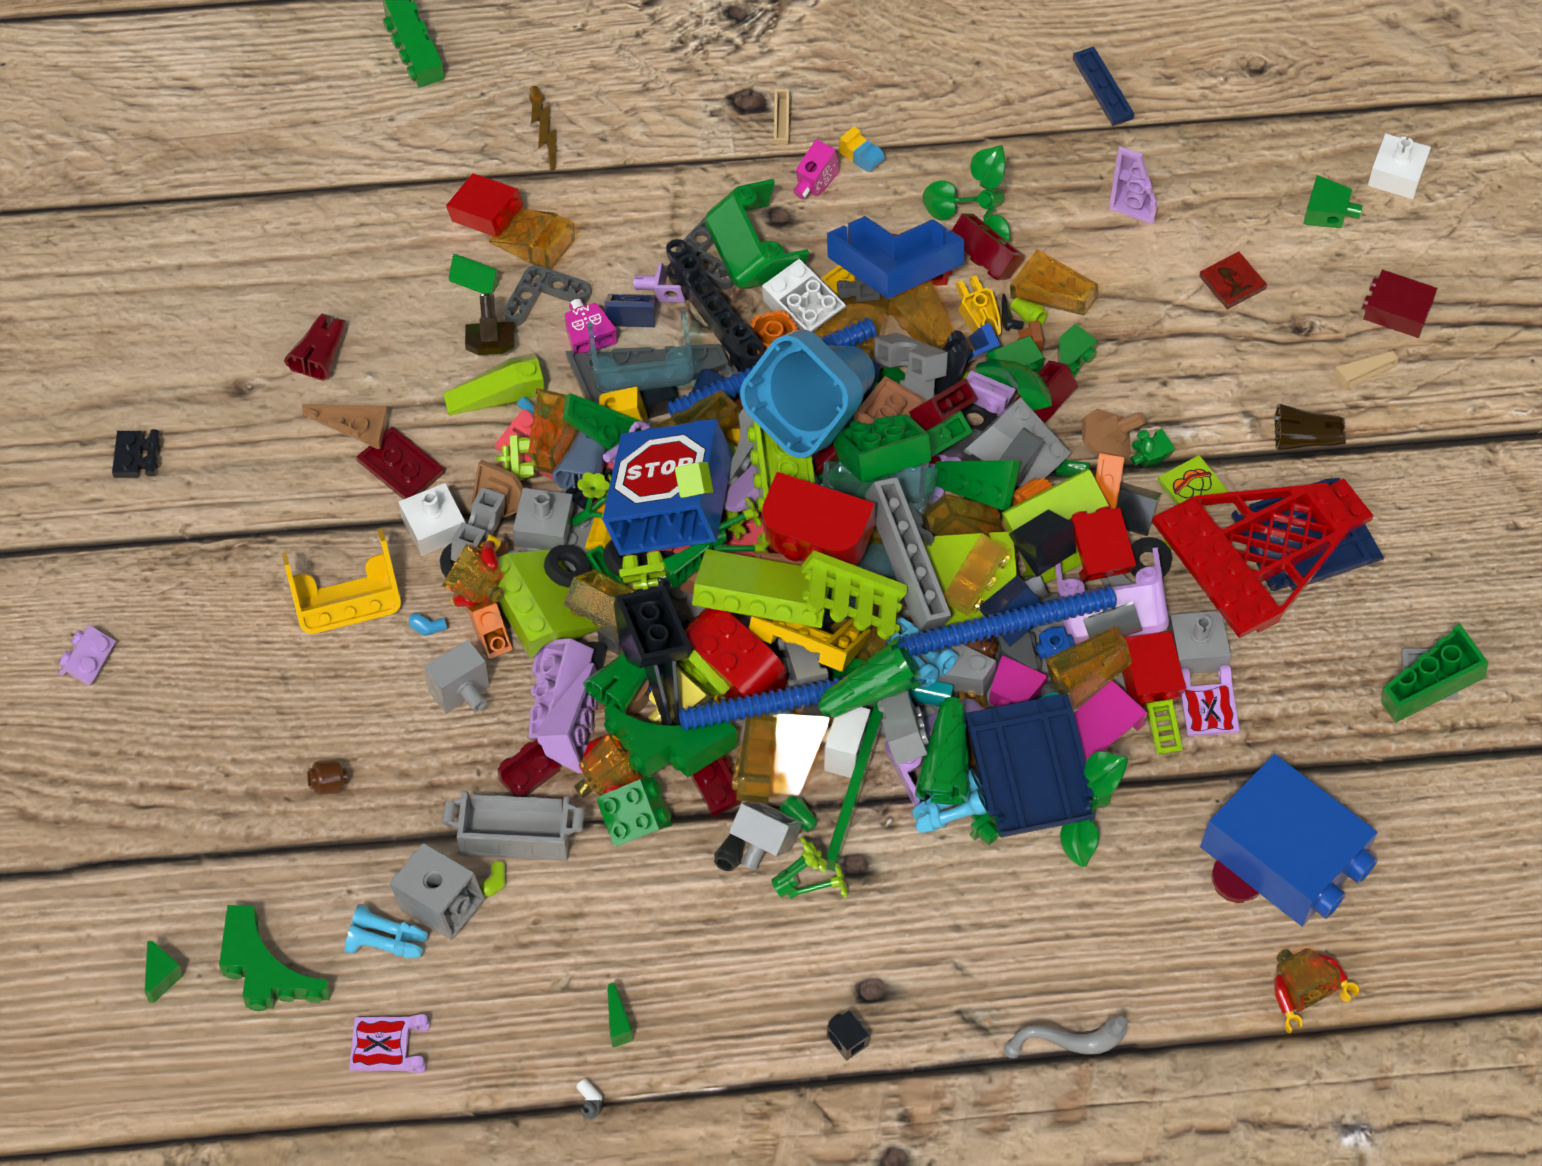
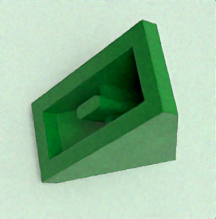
[145,941,183,1003]

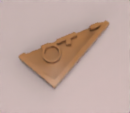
[302,404,389,449]

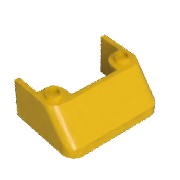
[281,528,401,634]

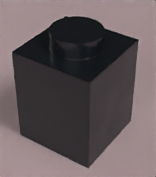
[640,378,676,419]

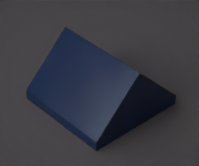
[605,294,656,328]
[977,575,1042,647]

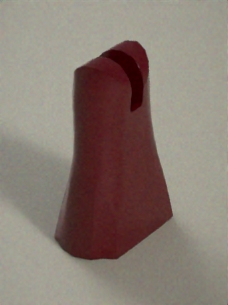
[284,313,346,381]

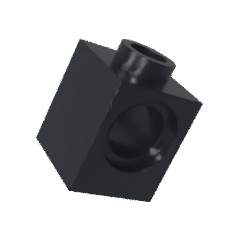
[827,1010,869,1061]

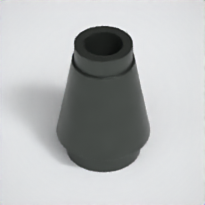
[714,834,744,871]

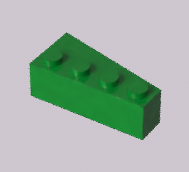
[382,0,444,88]
[1381,623,1489,723]

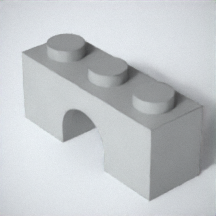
[874,333,948,381]
[451,487,506,568]

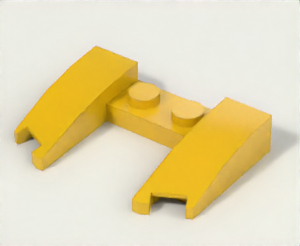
[749,616,871,672]

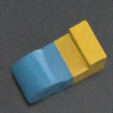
[839,126,885,172]

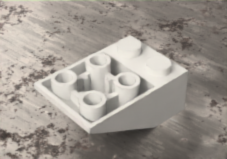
[762,259,846,332]

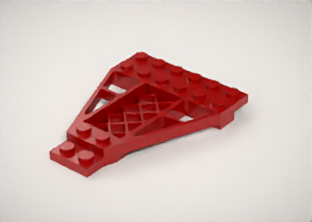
[1152,478,1374,639]

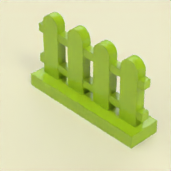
[801,550,907,640]

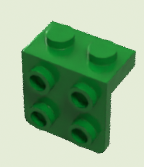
[597,776,672,846]

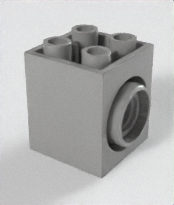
[390,843,485,940]

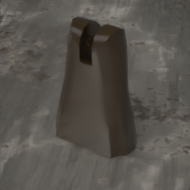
[1274,404,1346,450]

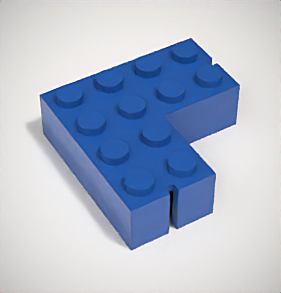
[827,216,964,299]

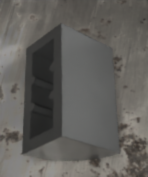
[1083,601,1143,647]

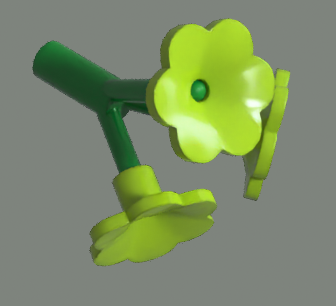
[571,472,612,527]

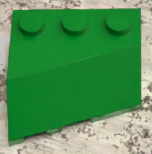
[832,414,931,482]

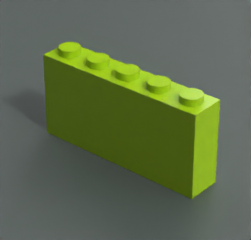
[692,549,831,628]

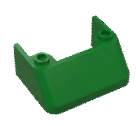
[705,179,809,288]

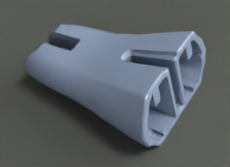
[552,431,606,490]

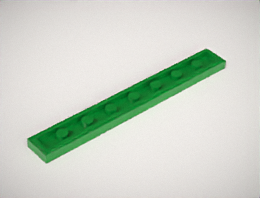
[826,702,883,872]

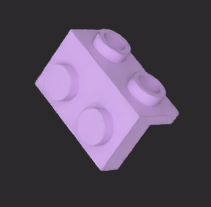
[966,370,1016,414]
[58,625,115,686]

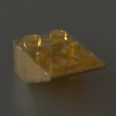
[489,209,575,270]

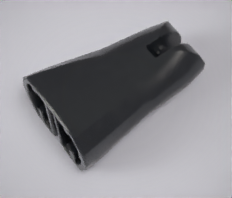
[934,330,970,395]

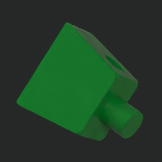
[1303,175,1363,228]

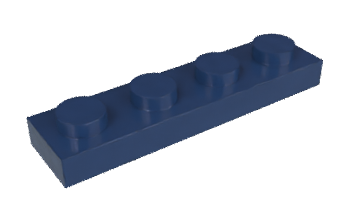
[1073,47,1134,126]

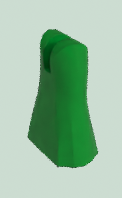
[583,652,647,713]

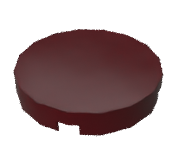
[1211,860,1259,903]

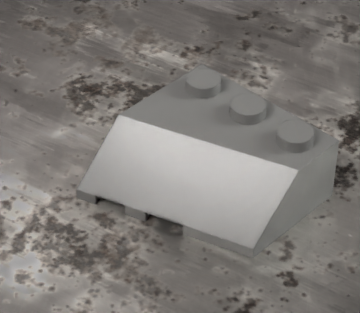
[963,397,1070,487]

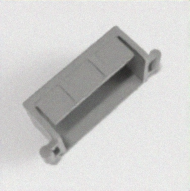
[443,791,584,861]

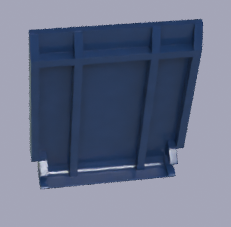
[1231,478,1384,591]
[965,694,1096,838]

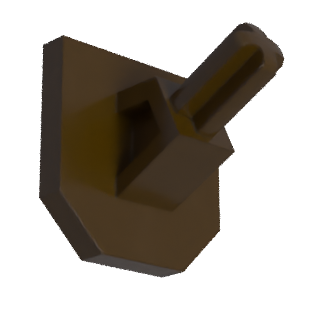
[465,293,515,355]

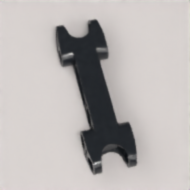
[666,239,764,372]

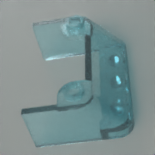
[587,311,694,393]
[823,461,938,514]

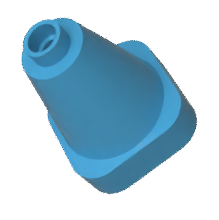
[740,329,875,458]

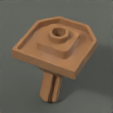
[1082,409,1146,464]
[472,460,524,518]

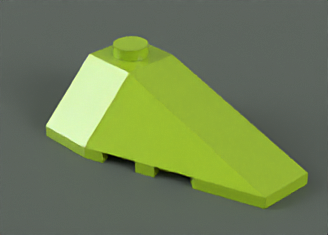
[443,353,545,416]

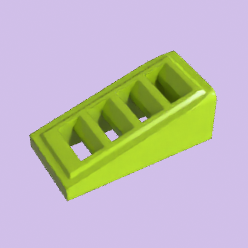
[1145,699,1183,755]

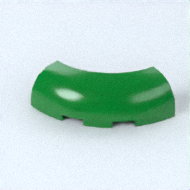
[975,360,1052,410]

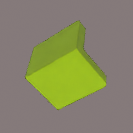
[675,462,713,498]

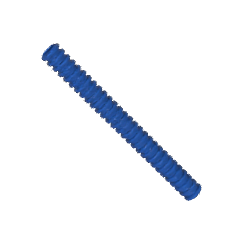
[667,317,877,422]
[885,586,1116,657]
[679,676,846,731]

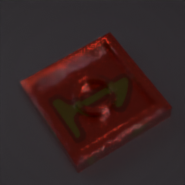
[1199,251,1267,310]

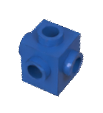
[1036,626,1075,671]

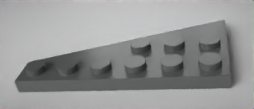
[565,344,729,404]

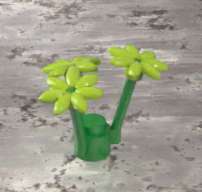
[711,496,769,554]
[771,838,848,899]

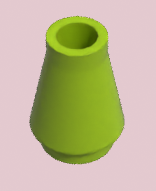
[1010,297,1047,326]

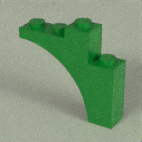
[604,705,737,778]
[219,905,331,1011]

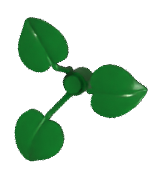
[922,145,1010,242]
[1060,751,1128,867]

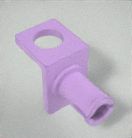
[633,263,686,303]

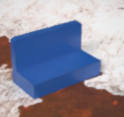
[965,323,1000,365]

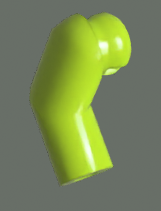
[479,862,505,897]

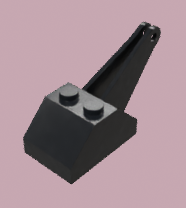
[614,586,692,726]

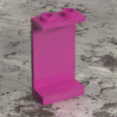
[1073,678,1147,762]

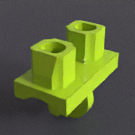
[495,435,537,481]
[619,551,666,590]

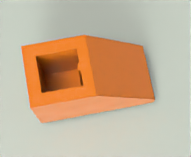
[466,597,513,659]

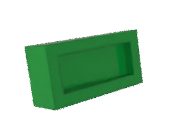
[1056,460,1090,477]

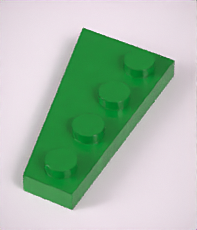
[562,393,654,450]
[931,460,1021,510]

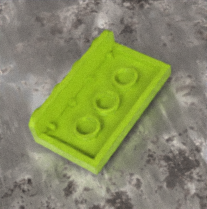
[747,420,815,521]

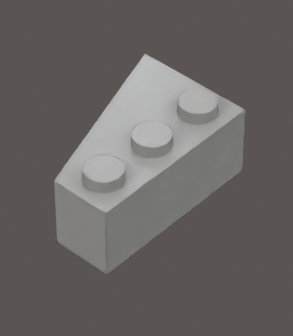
[919,630,996,696]
[776,637,828,689]
[877,691,929,765]

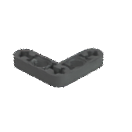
[676,216,734,290]
[504,265,591,326]

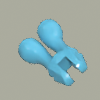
[886,617,958,687]
[912,769,988,833]
[344,904,428,958]

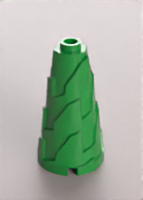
[818,638,923,718]
[915,697,969,805]

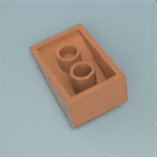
[852,376,927,424]

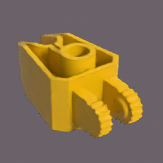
[956,275,1001,339]

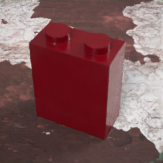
[1362,269,1438,338]

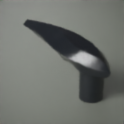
[1002,293,1024,331]

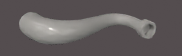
[1004,1016,1127,1059]

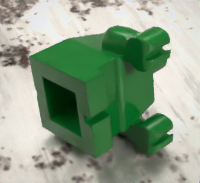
[1130,428,1175,467]

